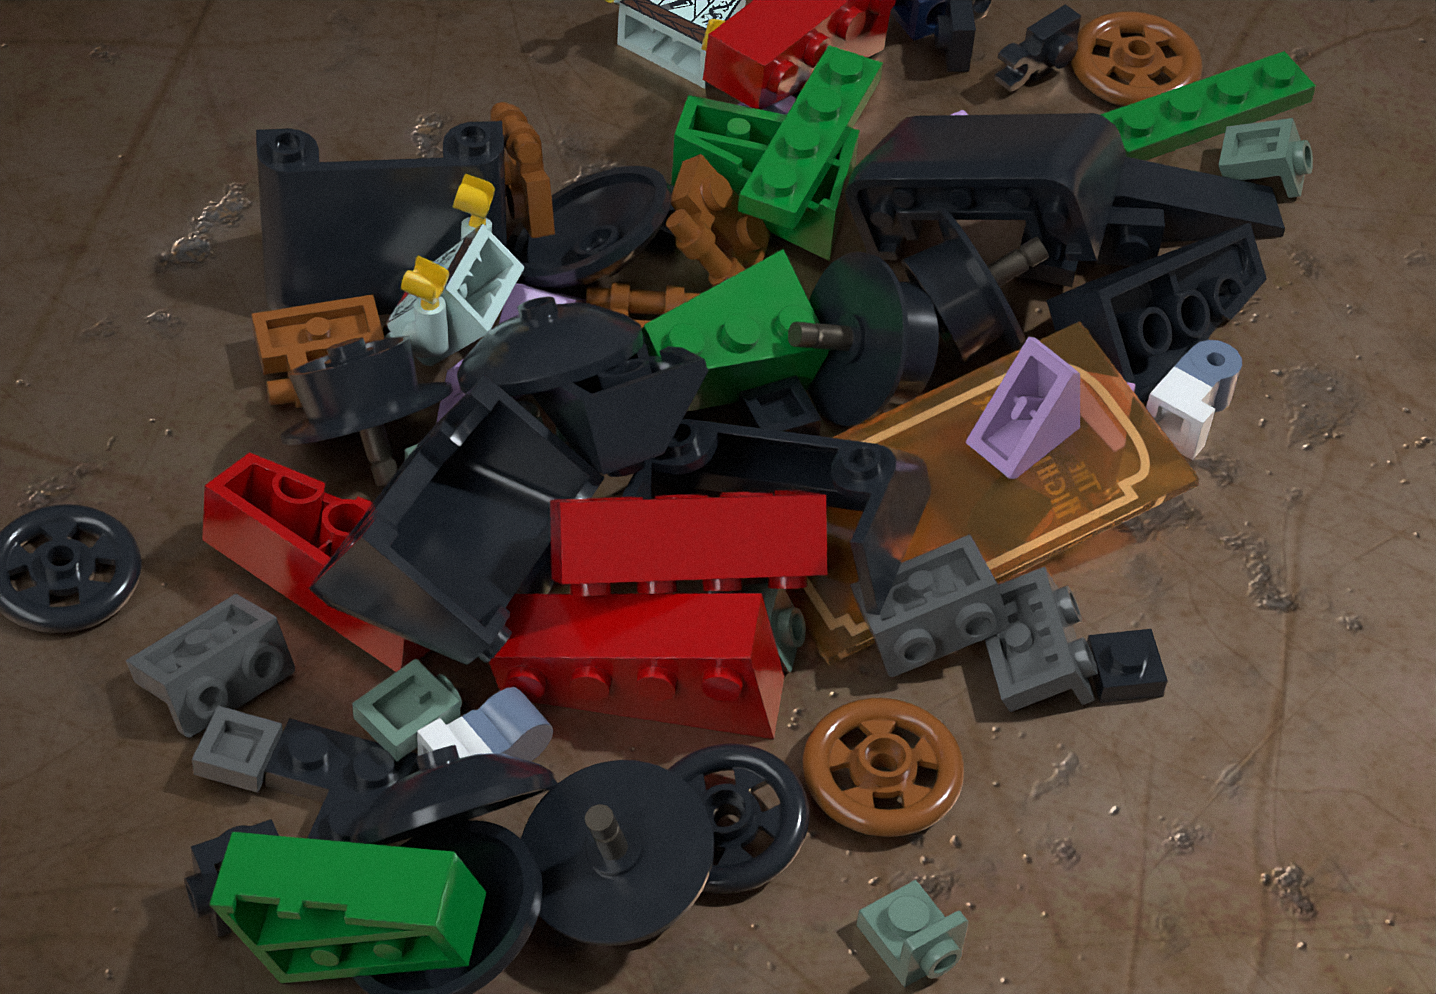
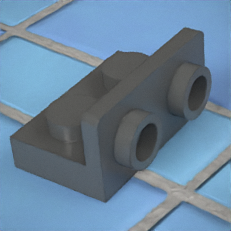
[850,534,1010,677]
[985,566,1098,712]
[126,594,295,737]

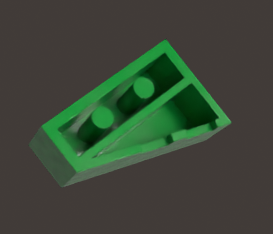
[671,95,860,261]
[642,249,830,411]
[209,832,486,983]

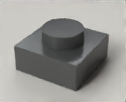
[192,706,283,793]

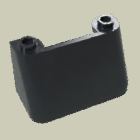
[845,113,1126,261]
[256,121,507,315]
[308,375,605,665]

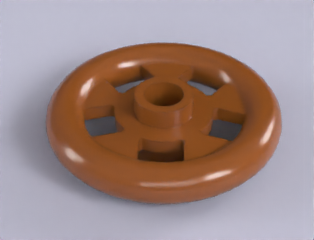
[1071,11,1202,107]
[803,698,964,837]

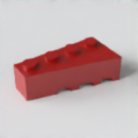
[702,0,896,110]
[202,452,430,672]
[550,490,827,596]
[489,593,785,739]

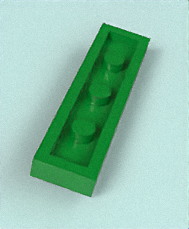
[738,45,883,230]
[1101,51,1316,161]

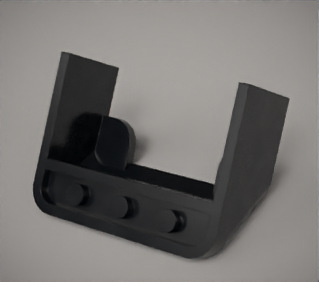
[622,419,931,615]

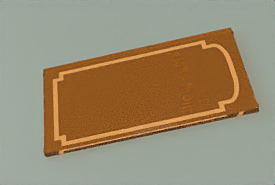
[721,321,1199,665]

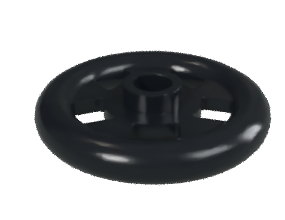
[0,504,142,633]
[668,743,809,894]

